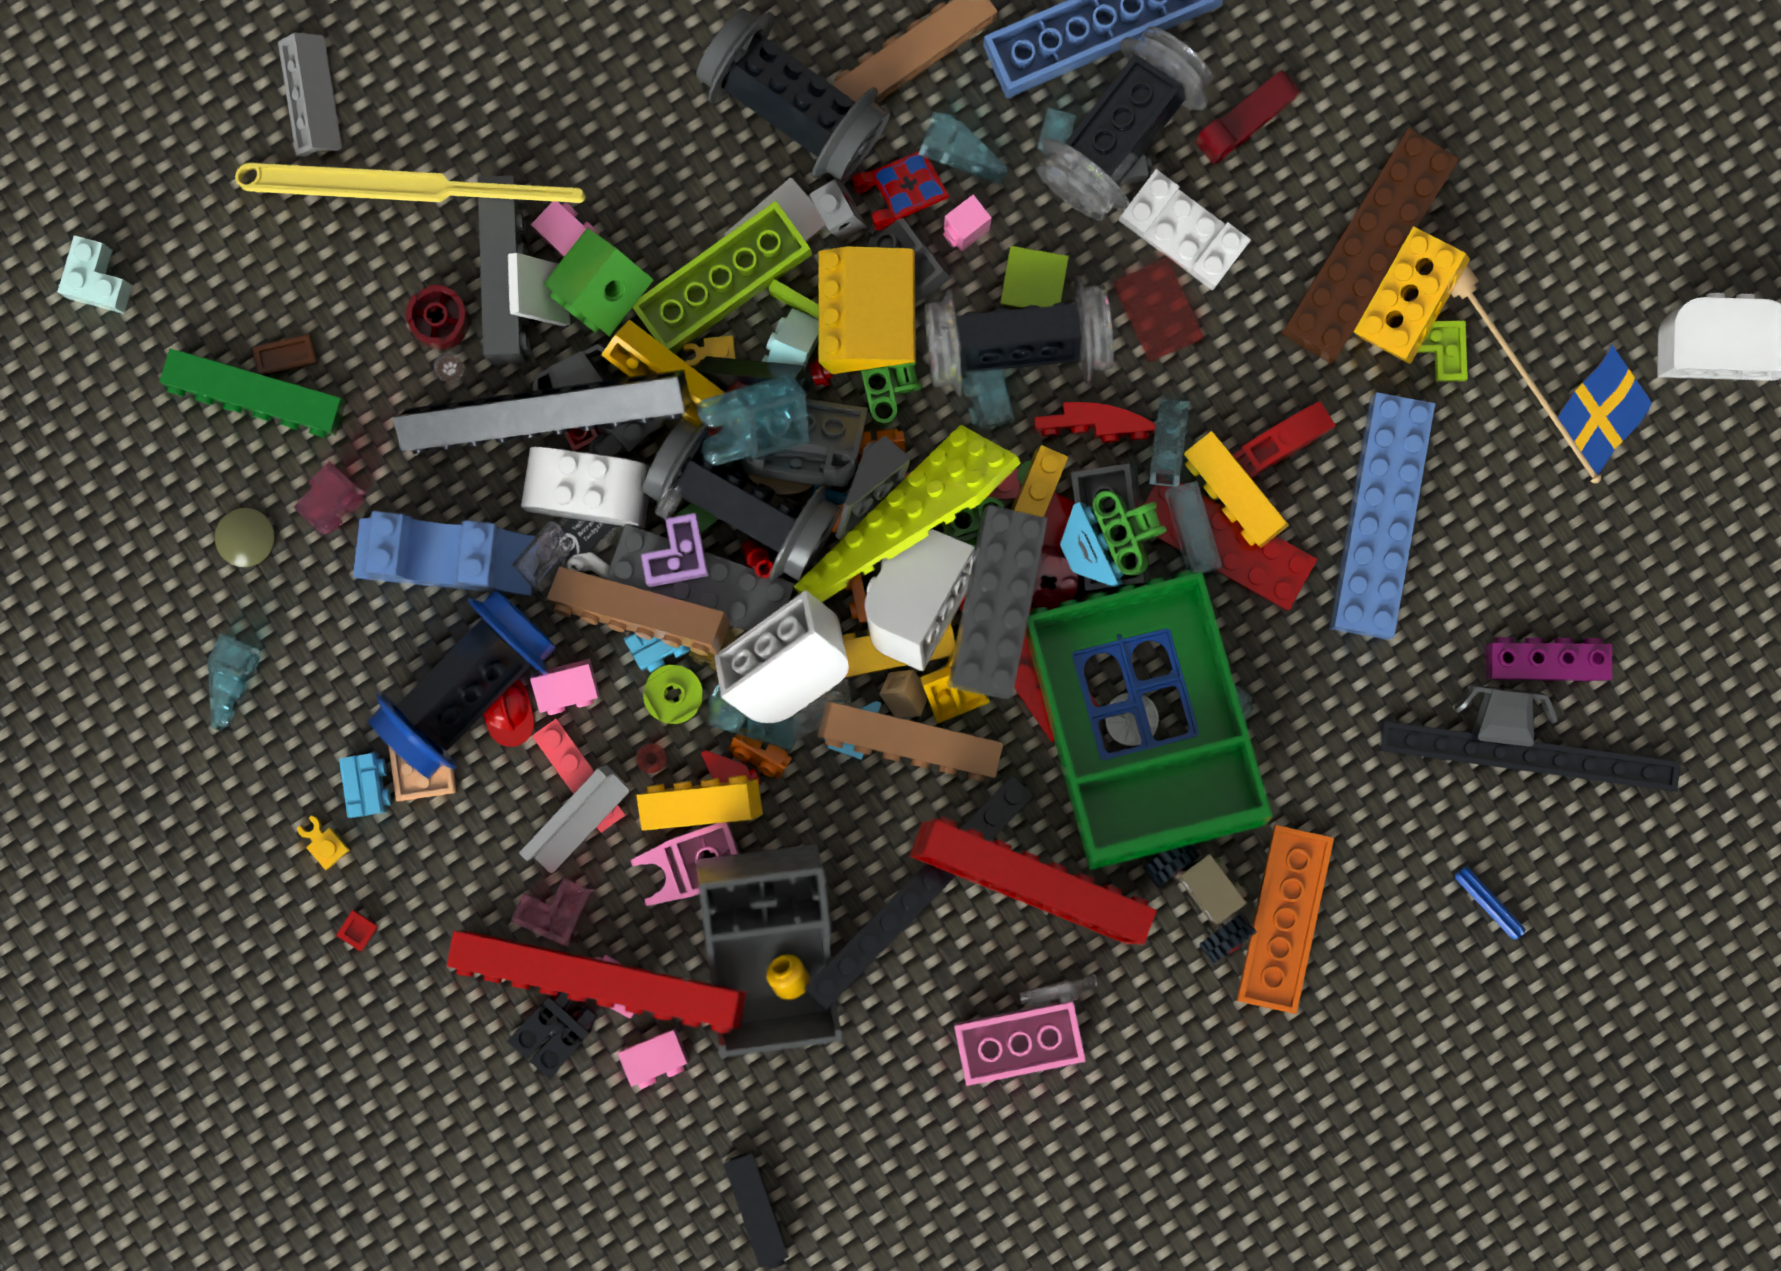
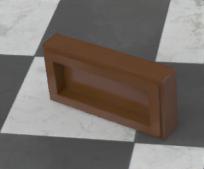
[252,333,318,376]

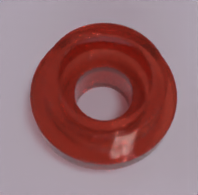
[636,743,667,773]

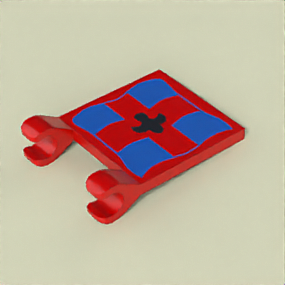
[852,149,949,231]

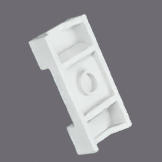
[1119,169,1251,291]

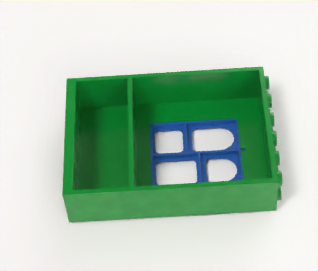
[1025,570,1272,870]

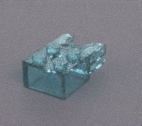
[698,374,809,465]

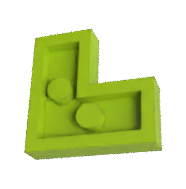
[1417,321,1468,382]

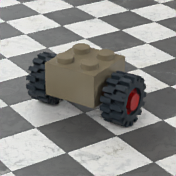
[1143,844,1257,964]

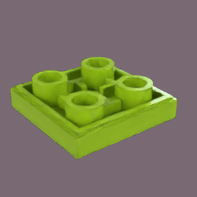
[1000,246,1069,309]

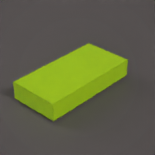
[769,279,819,319]

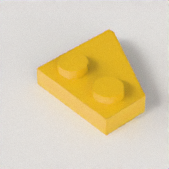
[920,666,990,724]

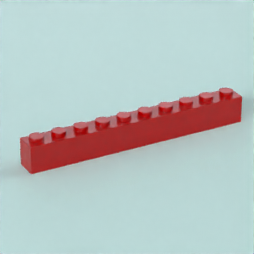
[446,930,747,1033]

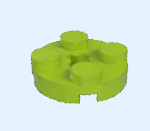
[643,665,703,724]

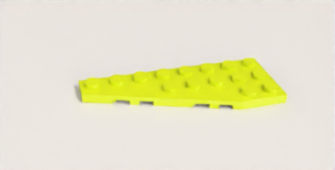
[794,425,1021,602]

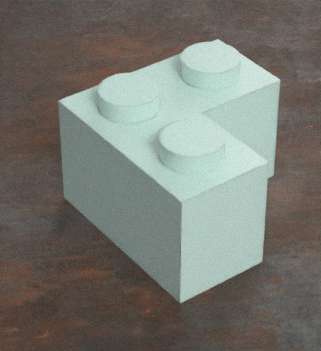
[57,235,132,314]
[762,308,819,369]

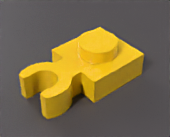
[683,335,736,367]
[297,816,350,870]

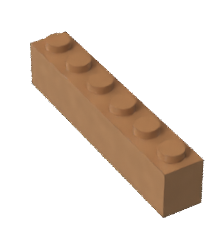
[833,0,998,104]
[547,567,730,656]
[818,701,1003,782]

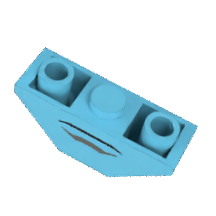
[1060,502,1124,587]

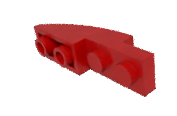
[1233,401,1336,479]
[1033,402,1156,443]

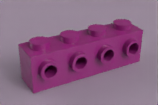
[1486,637,1612,681]

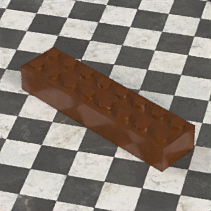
[1280,128,1459,364]

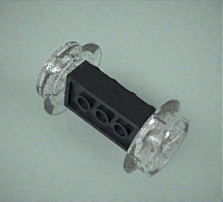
[1037,27,1213,221]
[924,275,1113,397]

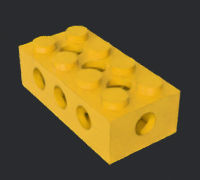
[1354,226,1470,364]

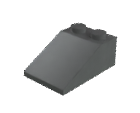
[836,436,911,540]

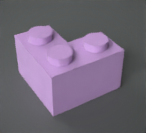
[641,513,709,587]

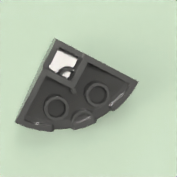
[866,207,952,304]

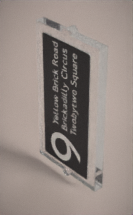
[542,517,624,564]

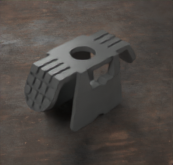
[533,344,607,391]
[1455,684,1557,747]

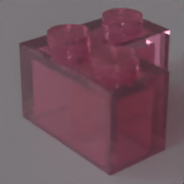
[293,461,366,535]
[511,877,594,946]

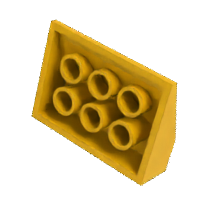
[819,246,916,374]

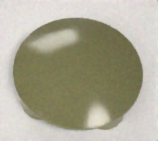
[215,508,276,568]

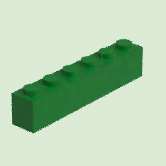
[159,348,346,438]

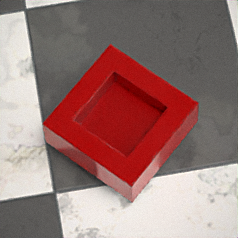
[336,910,379,952]

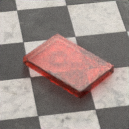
[1113,258,1204,363]

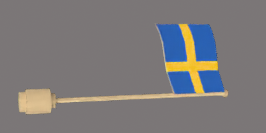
[1451,264,1652,483]

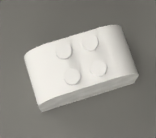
[1658,293,1781,381]
[521,447,650,529]
[865,529,975,671]
[714,590,849,723]

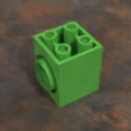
[543,227,653,336]

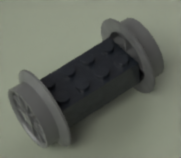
[696,8,890,182]
[642,419,841,581]

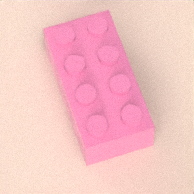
[954,999,1085,1086]

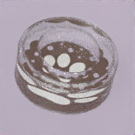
[434,352,465,383]
[656,488,682,519]

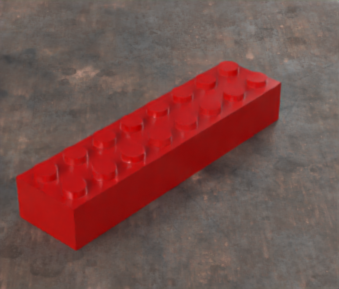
[909,817,1157,944]

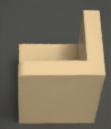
[879,670,928,718]

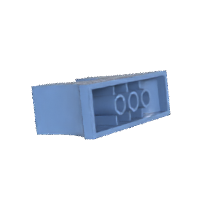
[353,511,538,596]

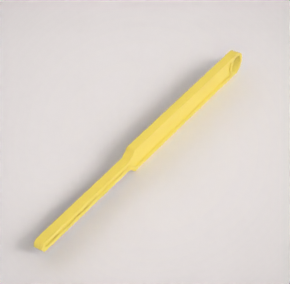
[235,163,586,203]

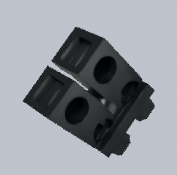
[507,991,598,1080]

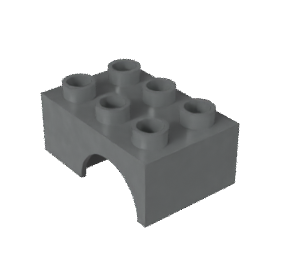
[696,844,842,1058]

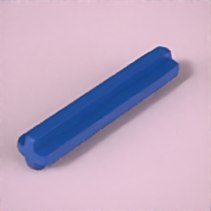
[1455,867,1526,940]

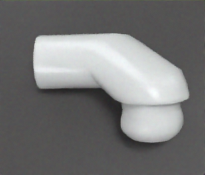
[567,552,610,579]

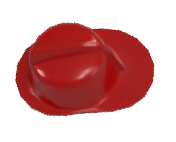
[484,679,534,747]

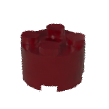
[406,285,470,349]
[1031,544,1079,610]

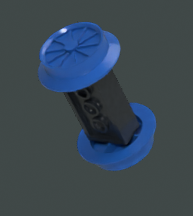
[368,589,557,778]

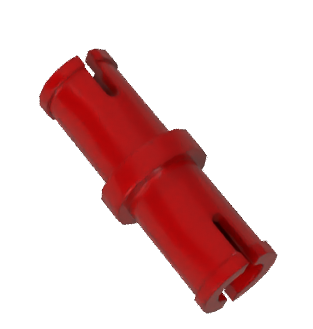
[742,540,773,578]

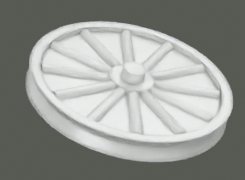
[1105,692,1159,746]

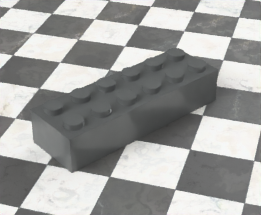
[478,175,532,365]
[947,505,1048,700]
[606,524,795,632]

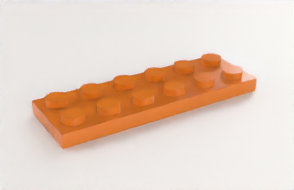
[1236,825,1334,1014]

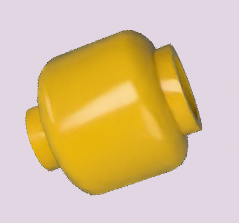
[766,954,810,1000]

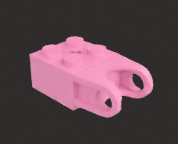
[630,822,740,906]

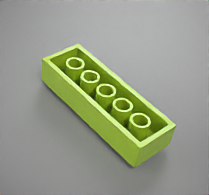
[632,200,812,353]

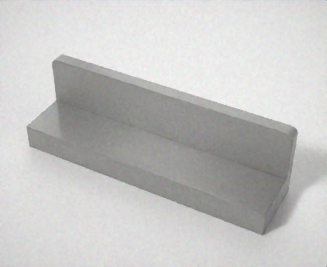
[278,33,342,157]
[519,765,631,873]

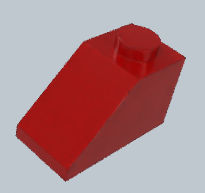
[701,750,762,786]

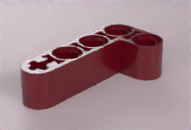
[1195,70,1302,165]

